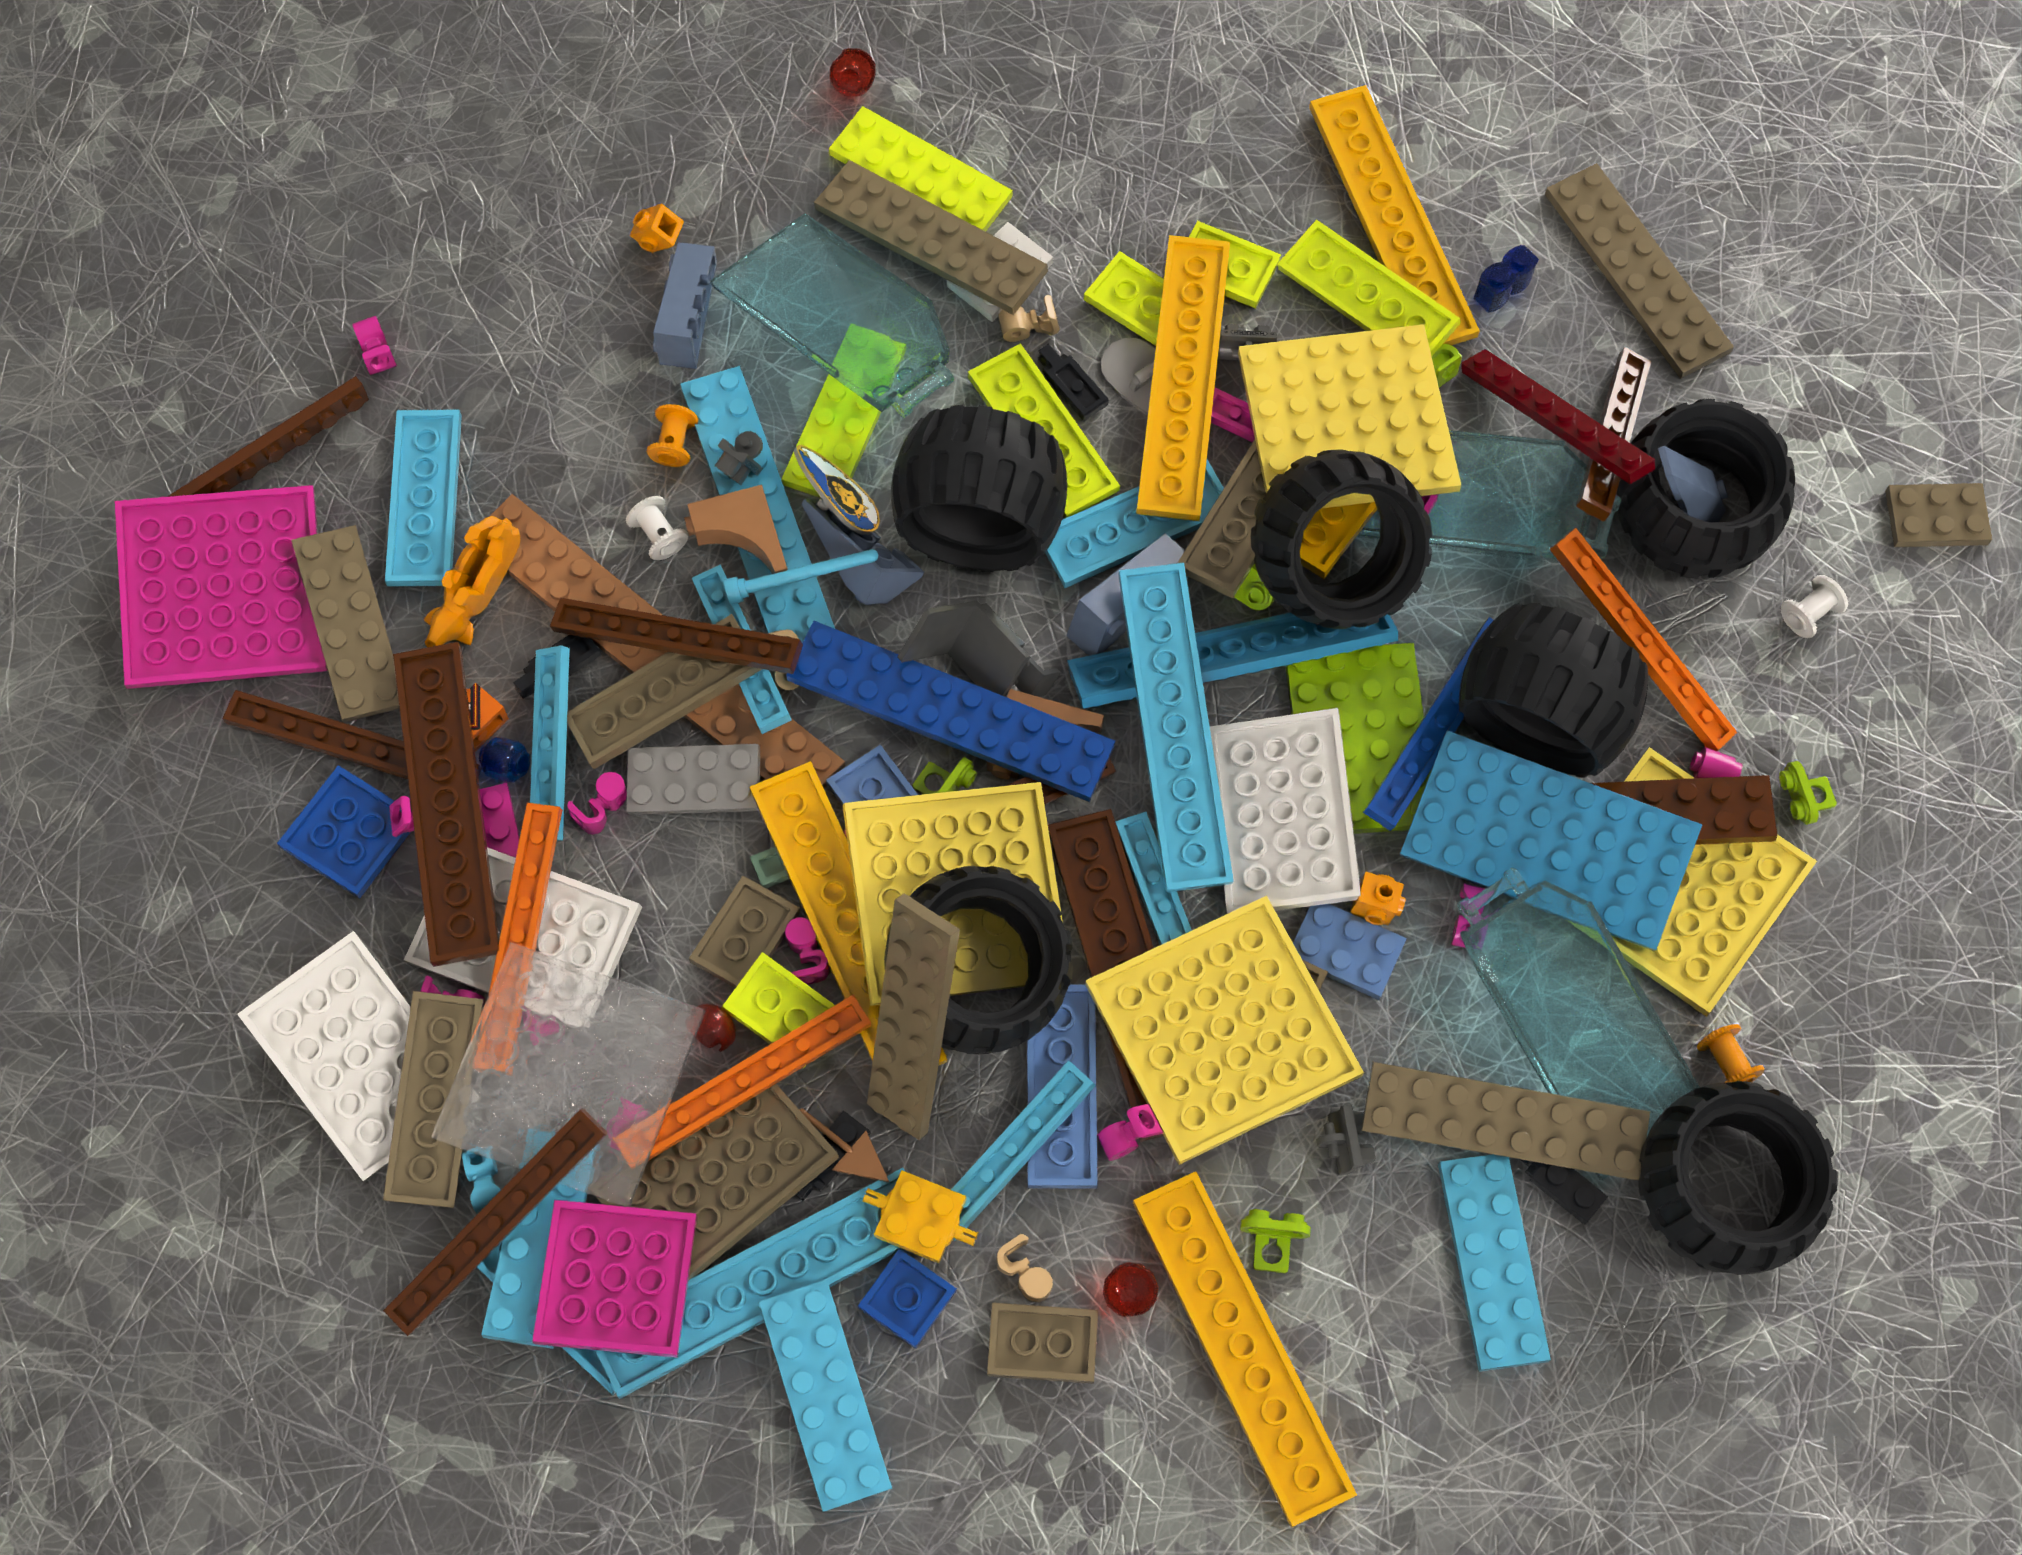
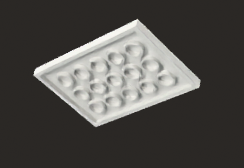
[1210,708,1361,914]
[404,847,642,1032]
[238,931,478,1181]

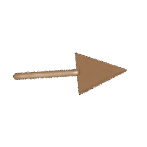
[799,1108,889,1182]

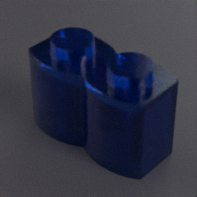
[1473,245,1539,313]

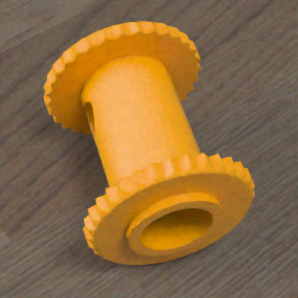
[646,404,698,467]
[1697,1024,1765,1083]

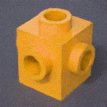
[629,203,684,253]
[1350,872,1406,926]

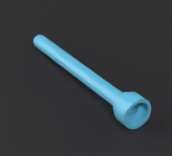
[724,549,878,604]

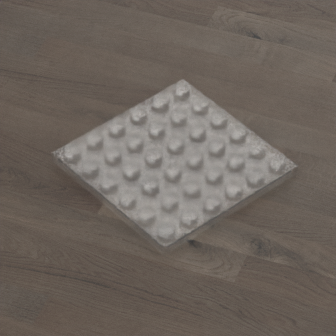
[431,942,706,1207]

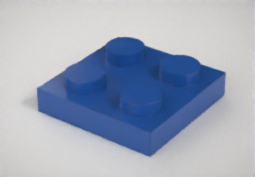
[858,1248,957,1349]

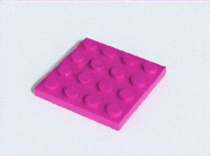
[532,1200,697,1358]

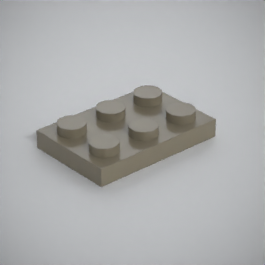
[1885,483,1992,547]
[689,876,801,988]
[987,1303,1098,1384]

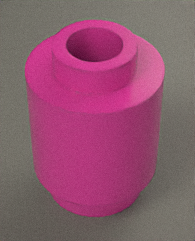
[1689,747,1742,778]

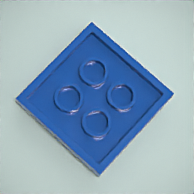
[277,765,412,899]

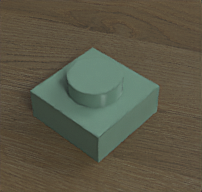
[750,847,790,889]

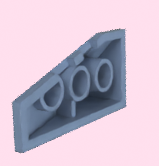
[1658,446,1728,523]
[802,499,924,605]

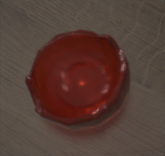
[829,48,876,98]
[683,1003,736,1052]
[1103,1262,1159,1317]

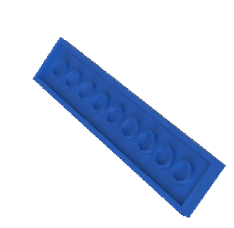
[786,621,1115,802]

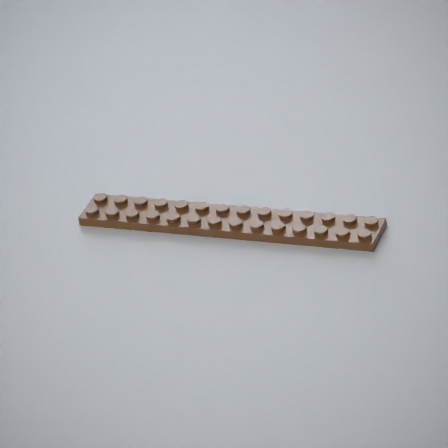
[490,494,845,788]

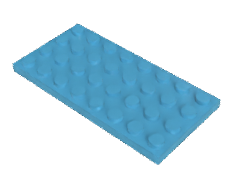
[1400,731,1702,951]

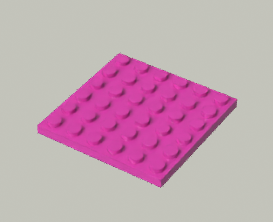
[115,485,327,689]

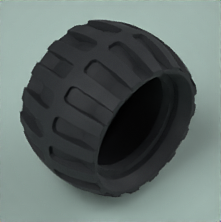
[1616,399,1796,578]
[891,405,1067,572]
[1251,449,1433,629]
[1459,602,1648,778]
[884,865,1073,1054]
[1638,1081,1838,1275]

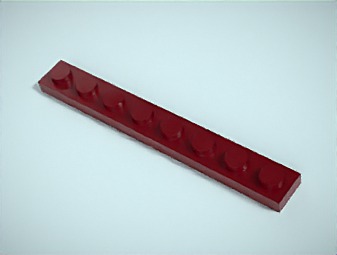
[1461,349,1655,484]

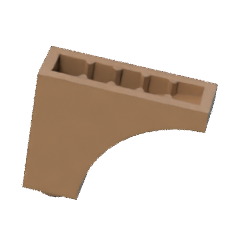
[684,484,787,574]
[987,689,1104,779]

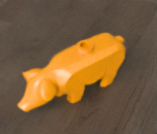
[424,516,520,647]

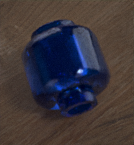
[479,737,531,783]

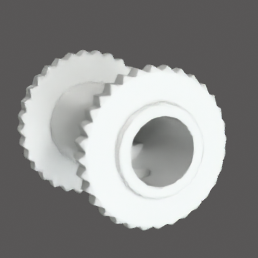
[626,496,688,560]
[1781,575,1848,638]

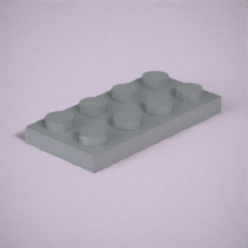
[626,744,760,815]

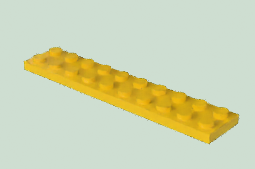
[1309,85,1480,345]
[1136,235,1230,521]
[750,761,948,1066]
[1133,1171,1357,1528]

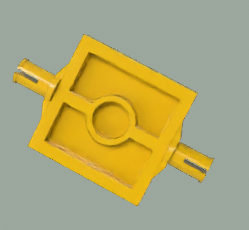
[863,1170,979,1263]

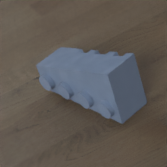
[653,242,717,369]
[1066,533,1188,656]

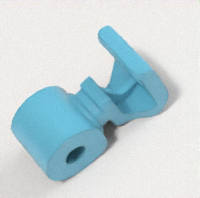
[462,1144,501,1214]

